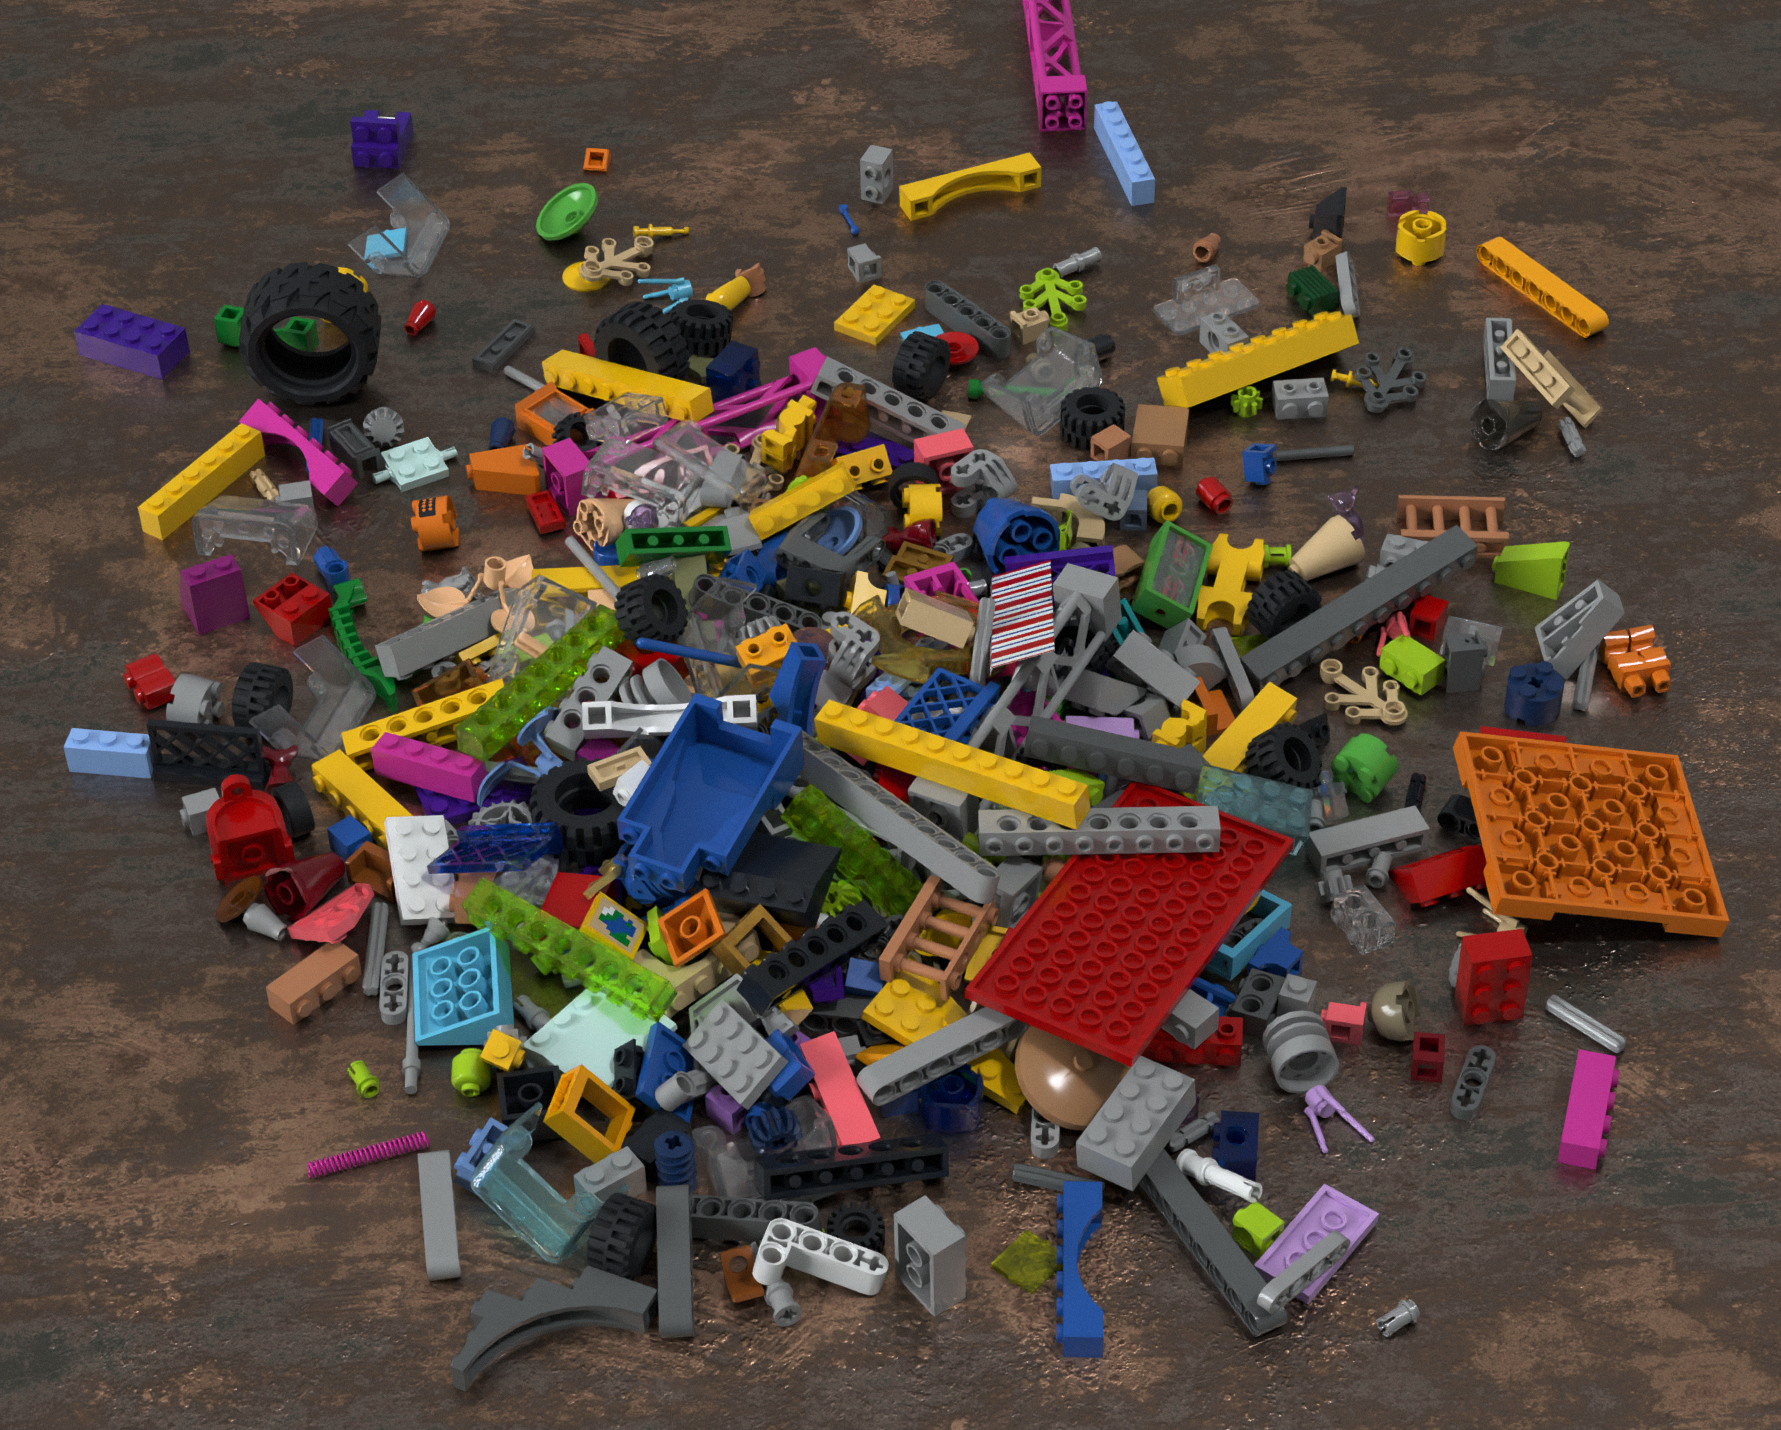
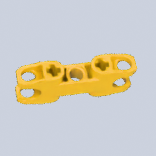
[1196,533,1265,636]

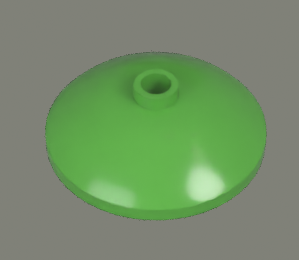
[536,183,598,240]

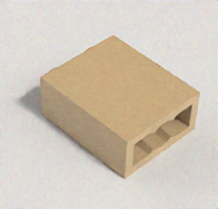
[895,587,975,649]

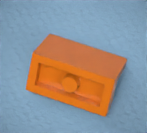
[1189,677,1235,736]

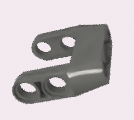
[775,509,886,585]

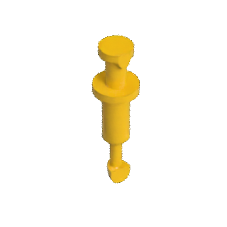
[633,224,690,239]
[1330,369,1390,391]

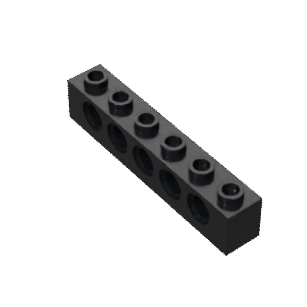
[736,900,889,1016]
[754,1133,949,1201]

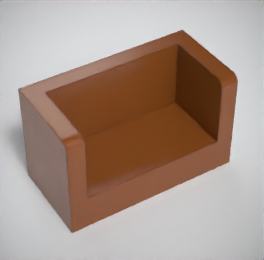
[345,841,397,904]

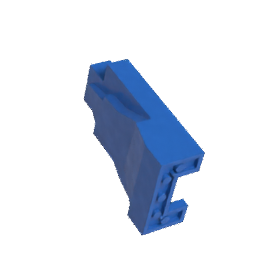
[617,693,804,893]

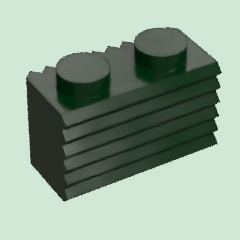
[1286,264,1340,316]

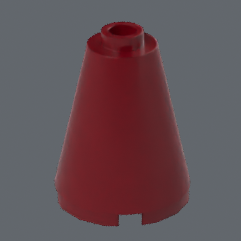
[264,852,345,921]

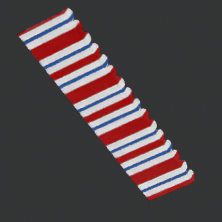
[990,560,1055,675]

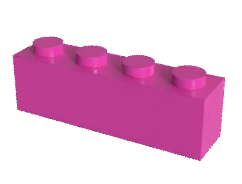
[371,732,487,803]
[1558,1049,1620,1170]

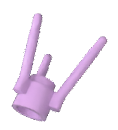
[1304,1085,1375,1154]

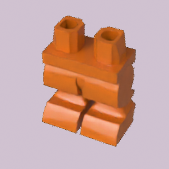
[1598,624,1671,698]

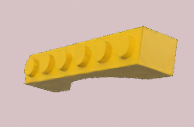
[899,152,1041,221]

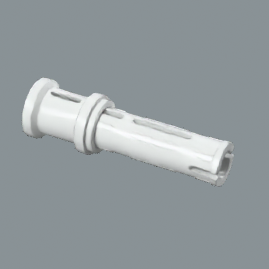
[1176,1148,1263,1203]

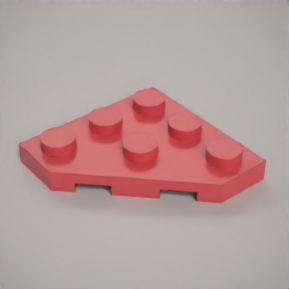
[286,883,374,944]

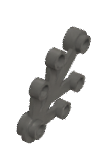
[1355,347,1427,413]

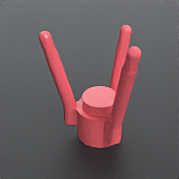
[1376,611,1411,657]

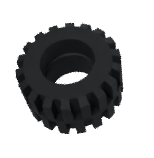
[670,299,733,355]
[892,331,951,401]
[1060,386,1125,450]
[1247,570,1322,640]
[614,574,688,650]
[232,662,293,737]
[1245,722,1323,801]
[587,1192,657,1281]

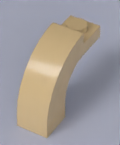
[1031,493,1105,547]

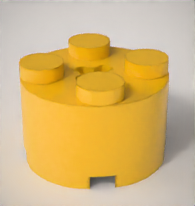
[1395,210,1447,266]
[902,484,942,537]

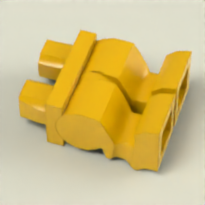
[761,395,817,473]
[1152,699,1207,753]

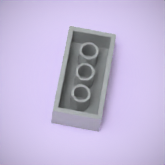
[1076,1056,1196,1191]

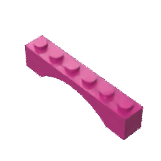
[239,398,358,506]

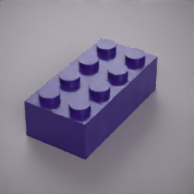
[74,304,190,380]

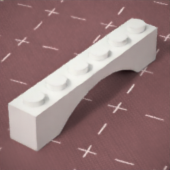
[582,694,758,739]

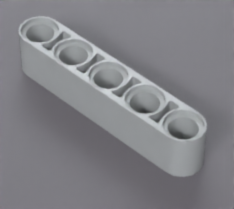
[418,1150,461,1281]

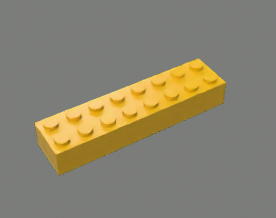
[1157,311,1359,408]

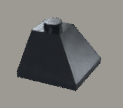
[1309,187,1347,239]

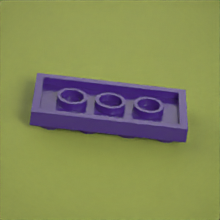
[414,756,536,825]

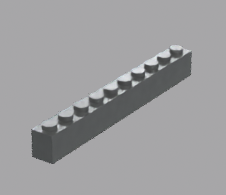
[1240,525,1478,693]

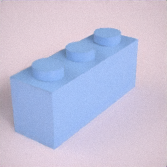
[64,728,155,779]

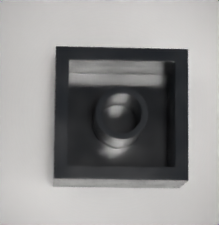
[496,1065,561,1144]

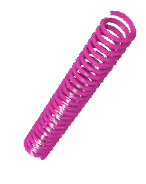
[307,1131,430,1179]

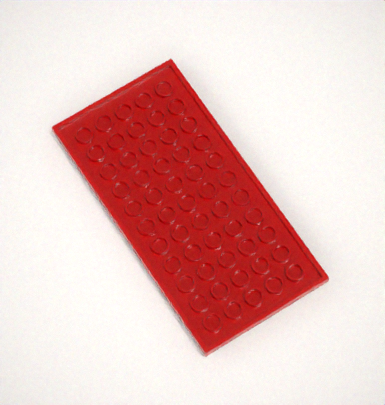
[965,781,1294,1067]

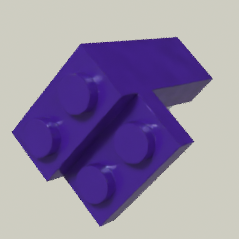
[350,110,414,169]

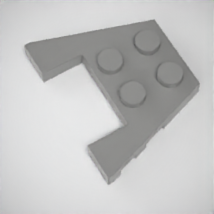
[689,973,800,1098]

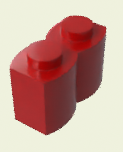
[123,653,175,710]

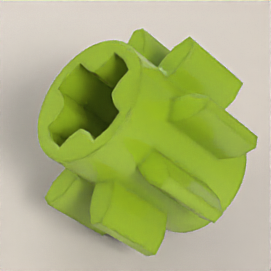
[1231,386,1263,418]

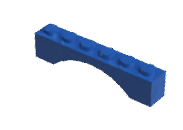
[1056,1181,1104,1358]

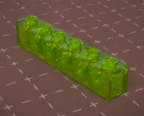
[780,783,937,917]

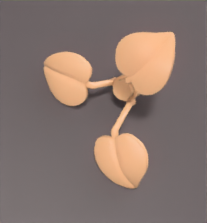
[417,554,536,635]

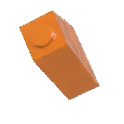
[466,444,541,495]

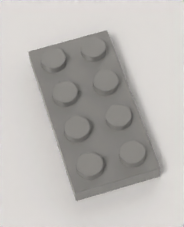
[682,999,789,1110]

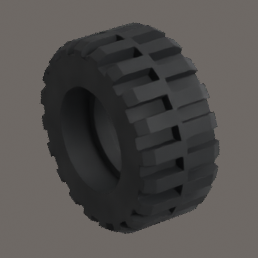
[594,302,690,381]
[530,758,625,866]

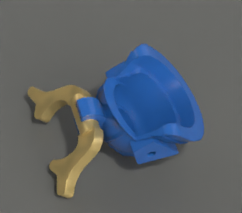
[583,854,687,904]

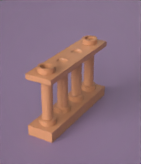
[1396,495,1509,559]
[878,875,1000,1001]

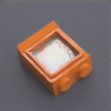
[514,381,596,446]

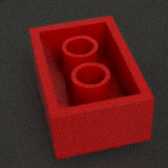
[1454,929,1533,1025]

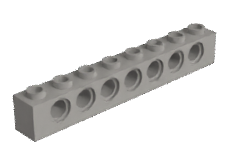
[978,806,1221,856]

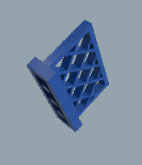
[894,667,1001,745]

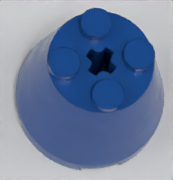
[973,498,1060,575]

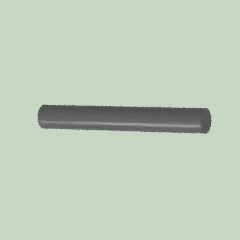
[1275,445,1354,462]

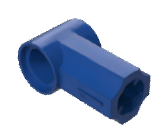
[313,546,351,594]

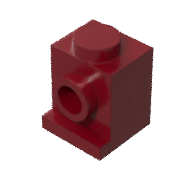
[1410,1032,1445,1083]

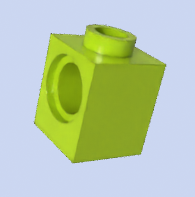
[1232,1202,1284,1259]

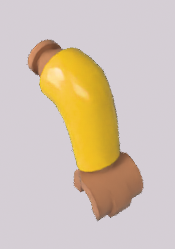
[701,263,766,311]

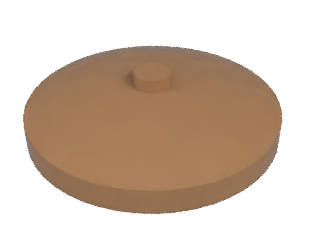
[1015,1026,1131,1131]

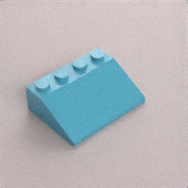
[412,925,514,1046]

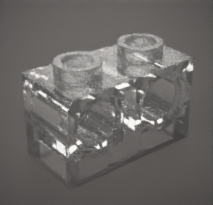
[1331,884,1396,955]

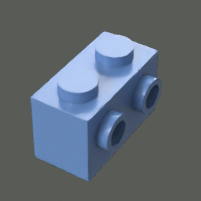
[453,1117,518,1197]

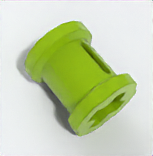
[1264,544,1291,568]

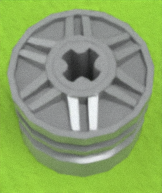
[619,658,692,705]
[1262,1010,1339,1094]

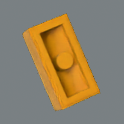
[856,1043,906,1066]

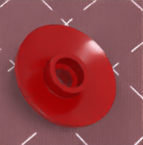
[936,332,979,365]

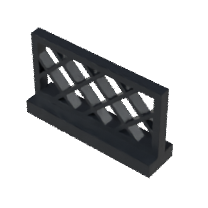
[146,719,271,790]

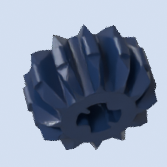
[747,1106,802,1155]

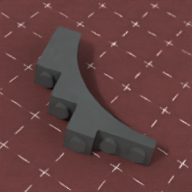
[450,1265,659,1391]

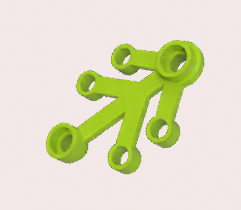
[1019,268,1087,334]

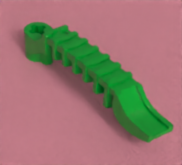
[328,578,398,713]

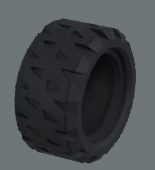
[239,262,381,405]

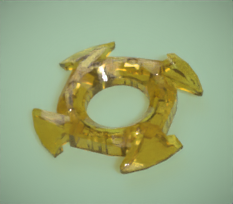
[852,590,1008,684]

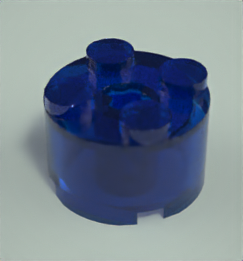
[921,1063,984,1133]

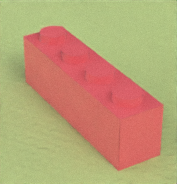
[800,1031,881,1146]

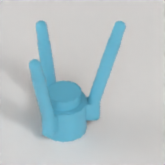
[638,277,693,314]

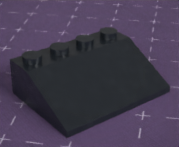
[694,832,842,929]

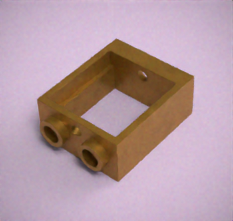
[710,904,792,976]

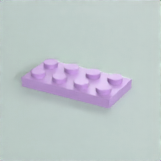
[1254,1184,1379,1304]

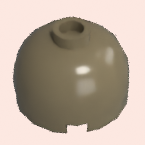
[1367,980,1420,1042]

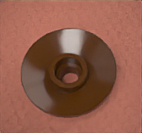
[216,876,263,922]

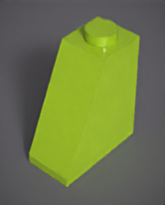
[1492,541,1570,600]

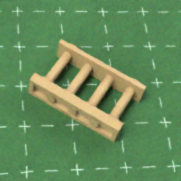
[1500,329,1603,428]

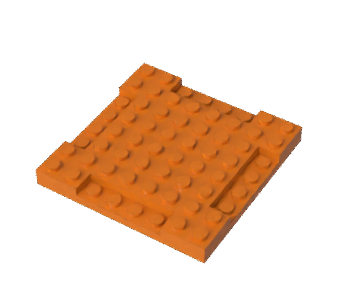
[1453,731,1729,938]

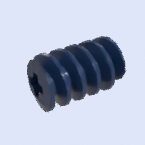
[654,1130,698,1194]

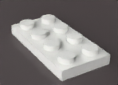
[384,815,455,925]

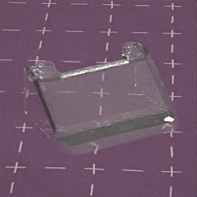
[652,419,769,512]

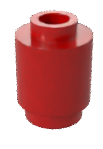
[1196,476,1233,514]

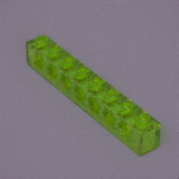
[455,604,626,762]
[461,877,678,1023]

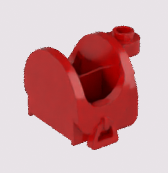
[206,774,295,885]

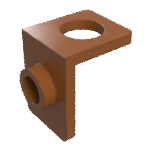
[720,1245,765,1303]

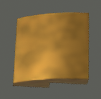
[882,541,954,584]

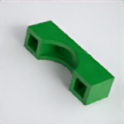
[214,305,319,352]

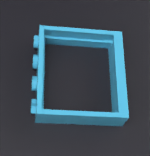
[1205,890,1292,981]

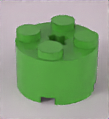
[1331,733,1398,802]

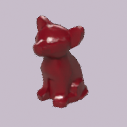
[881,518,937,555]
[263,745,298,796]

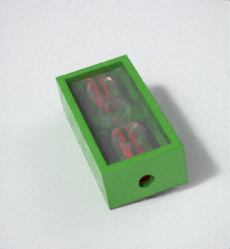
[1131,520,1213,629]

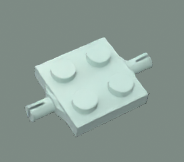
[372,437,458,492]

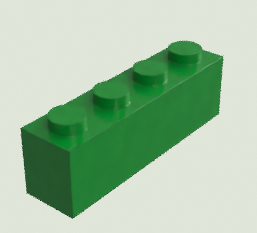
[615,526,732,567]

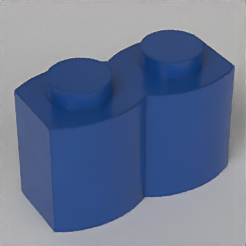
[766,1029,816,1101]

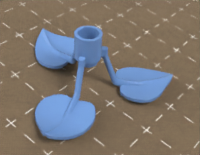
[477,706,563,807]

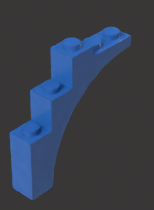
[769,642,827,833]

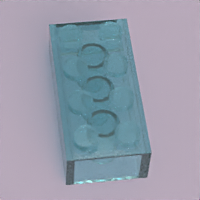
[1190,763,1313,856]

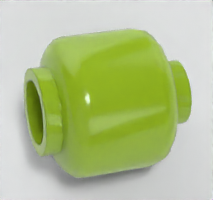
[451,1048,492,1097]

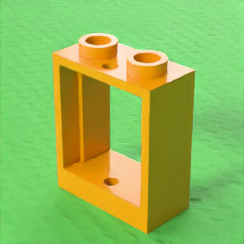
[543,1064,636,1163]

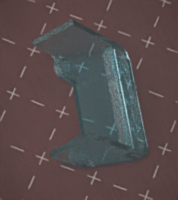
[470,1101,630,1263]

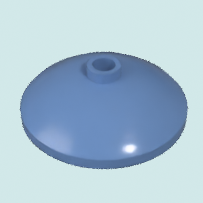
[815,506,863,556]

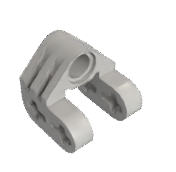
[951,449,1017,518]
[1070,463,1138,521]
[828,611,880,689]

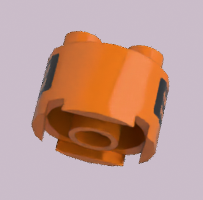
[411,495,460,552]

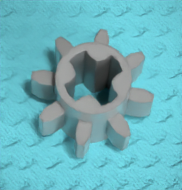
[1314,868,1353,902]

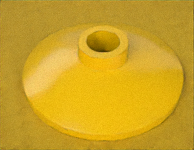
[562,261,610,292]

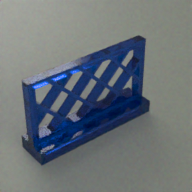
[427,822,565,874]

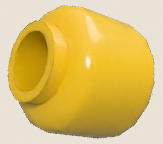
[1147,486,1183,524]

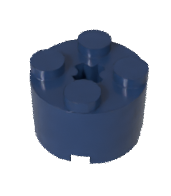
[1504,661,1564,726]

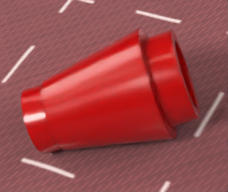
[404,300,436,336]

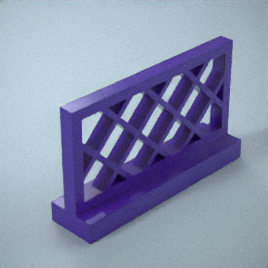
[1004,545,1116,607]

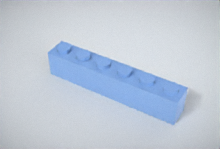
[1094,101,1155,206]

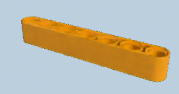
[1476,237,1609,338]

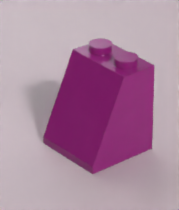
[180,554,250,635]

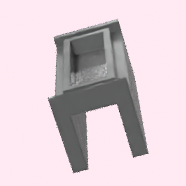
[327,418,382,479]

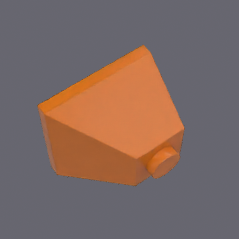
[657,888,727,968]

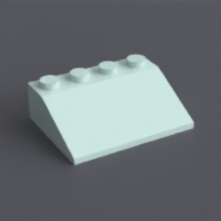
[523,974,678,1097]

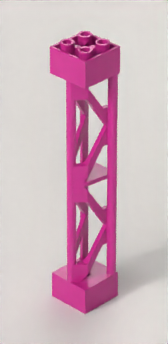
[1023,0,1087,132]
[542,347,842,517]

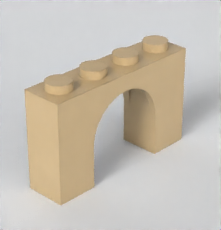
[621,912,763,1018]

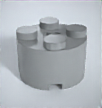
[166,673,224,724]

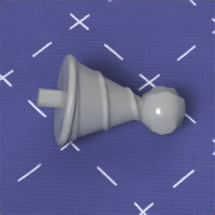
[411,917,452,953]

